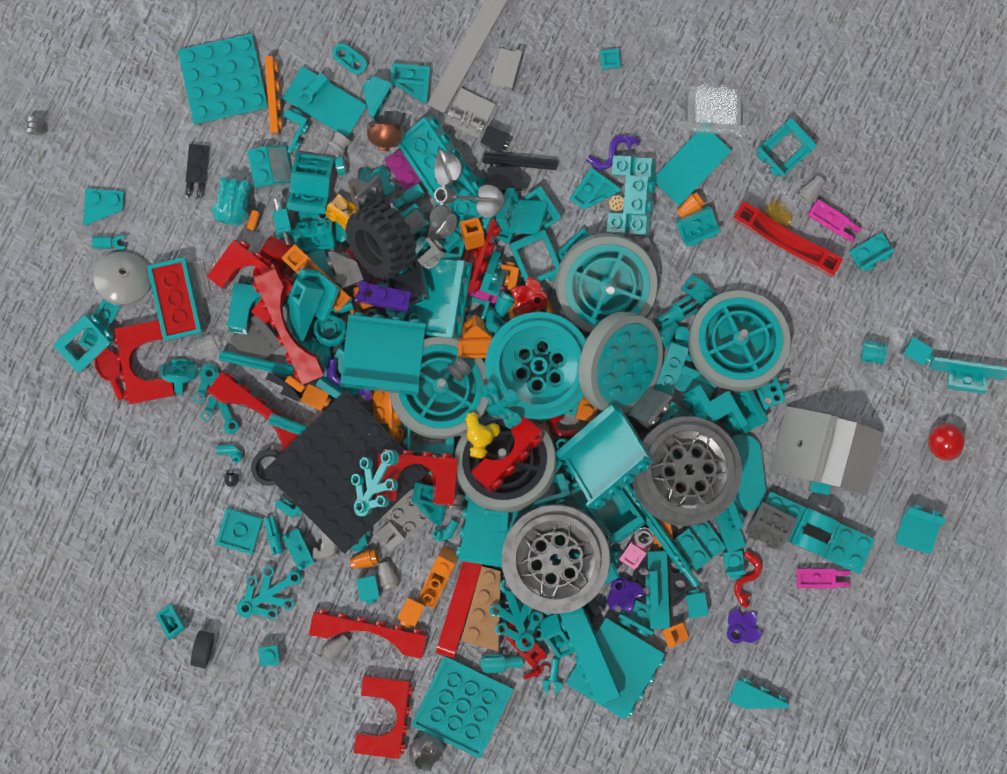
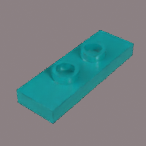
[654,341,689,396]

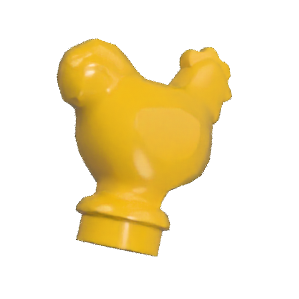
[465,412,500,458]

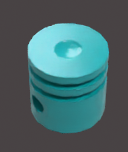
[860,339,888,366]

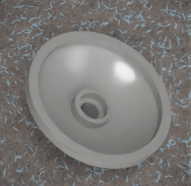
[93,251,151,305]

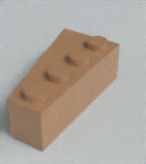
[461,565,500,651]

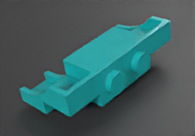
[607,156,656,236]

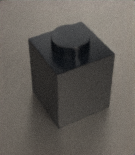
[480,125,511,154]

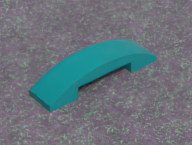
[78,299,122,350]

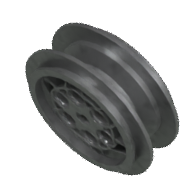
[632,416,742,526]
[502,504,610,614]

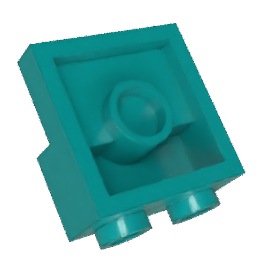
[673,521,726,571]

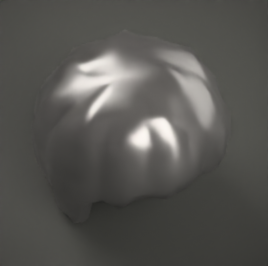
[409,735,444,771]

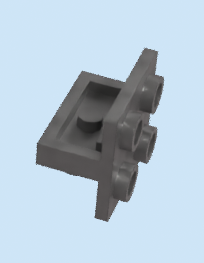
[348,175,386,211]

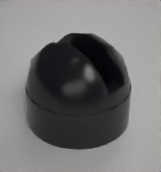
[224,473,239,487]

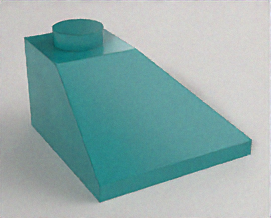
[362,76,394,122]

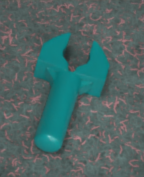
[542,658,562,695]

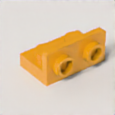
[325,194,357,230]

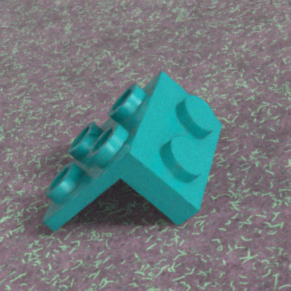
[496,188,548,234]
[287,268,339,321]
[895,504,946,554]

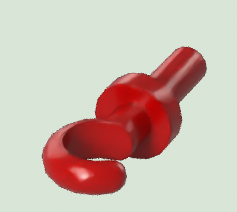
[523,663,551,680]

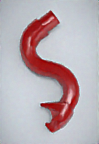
[548,416,579,438]
[734,550,762,608]

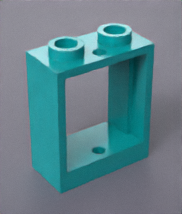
[587,489,646,546]

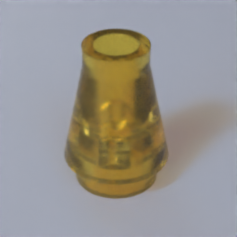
[763,200,793,227]

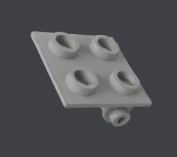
[445,88,495,139]
[385,488,429,539]

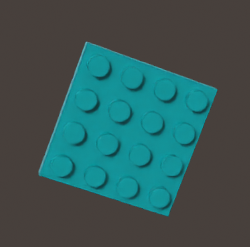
[177,34,269,125]
[411,656,514,759]

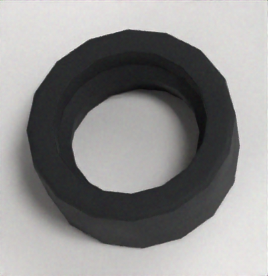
[251,450,281,486]
[190,630,214,669]

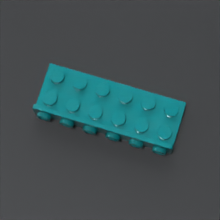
[398,116,483,235]

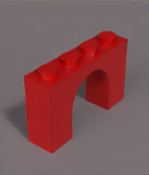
[206,239,295,324]
[113,320,177,405]
[375,449,457,505]
[354,675,413,759]

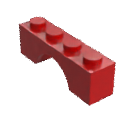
[472,417,543,492]

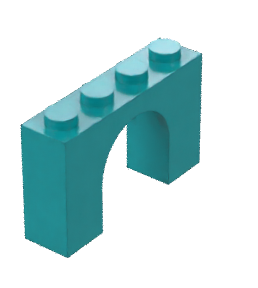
[227,281,305,342]

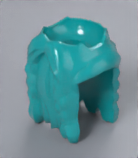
[211,177,251,226]

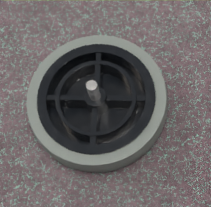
[455,414,557,512]

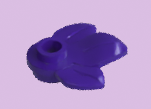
[607,577,645,613]
[726,609,763,643]

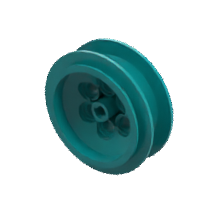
[485,312,587,419]

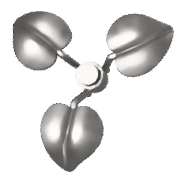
[428,150,505,239]

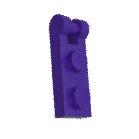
[355,281,412,313]

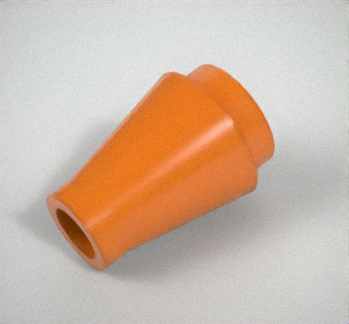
[676,192,705,218]
[350,548,380,569]

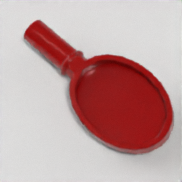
[94,348,125,401]

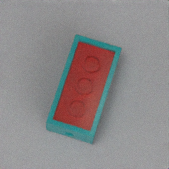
[147,257,204,342]

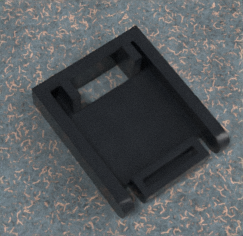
[385,255,430,311]

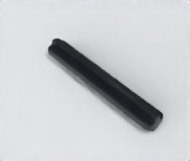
[482,153,558,170]

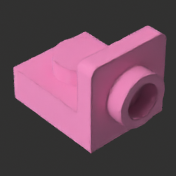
[619,537,650,570]

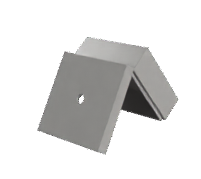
[770,406,883,496]

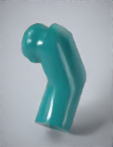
[216,444,243,463]
[432,520,459,542]

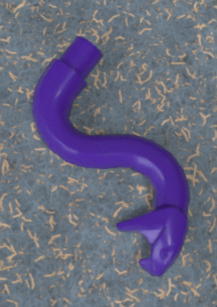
[585,135,640,170]
[326,358,372,400]

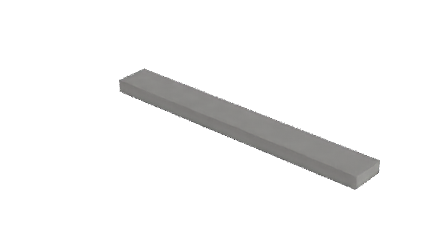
[427,0,508,114]

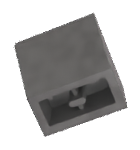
[326,251,365,291]
[626,388,673,435]

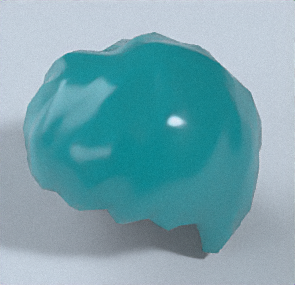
[313,314,347,347]

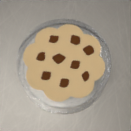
[607,194,624,213]

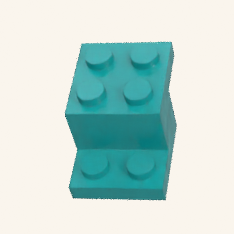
[287,152,335,214]
[682,385,748,434]

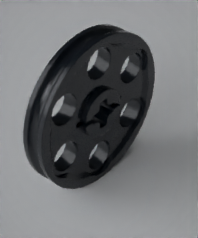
[632,554,690,608]

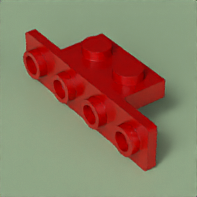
[462,219,501,295]

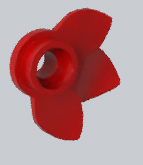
[511,277,548,314]

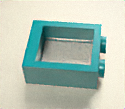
[509,229,560,286]

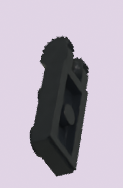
[185,144,209,199]

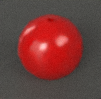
[928,423,965,461]

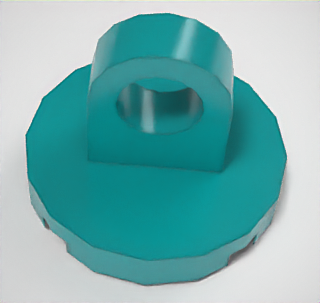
[160,358,199,395]

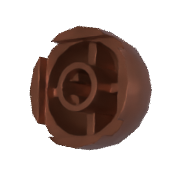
[367,122,405,151]

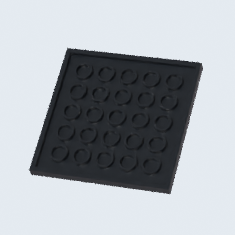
[263,390,427,554]

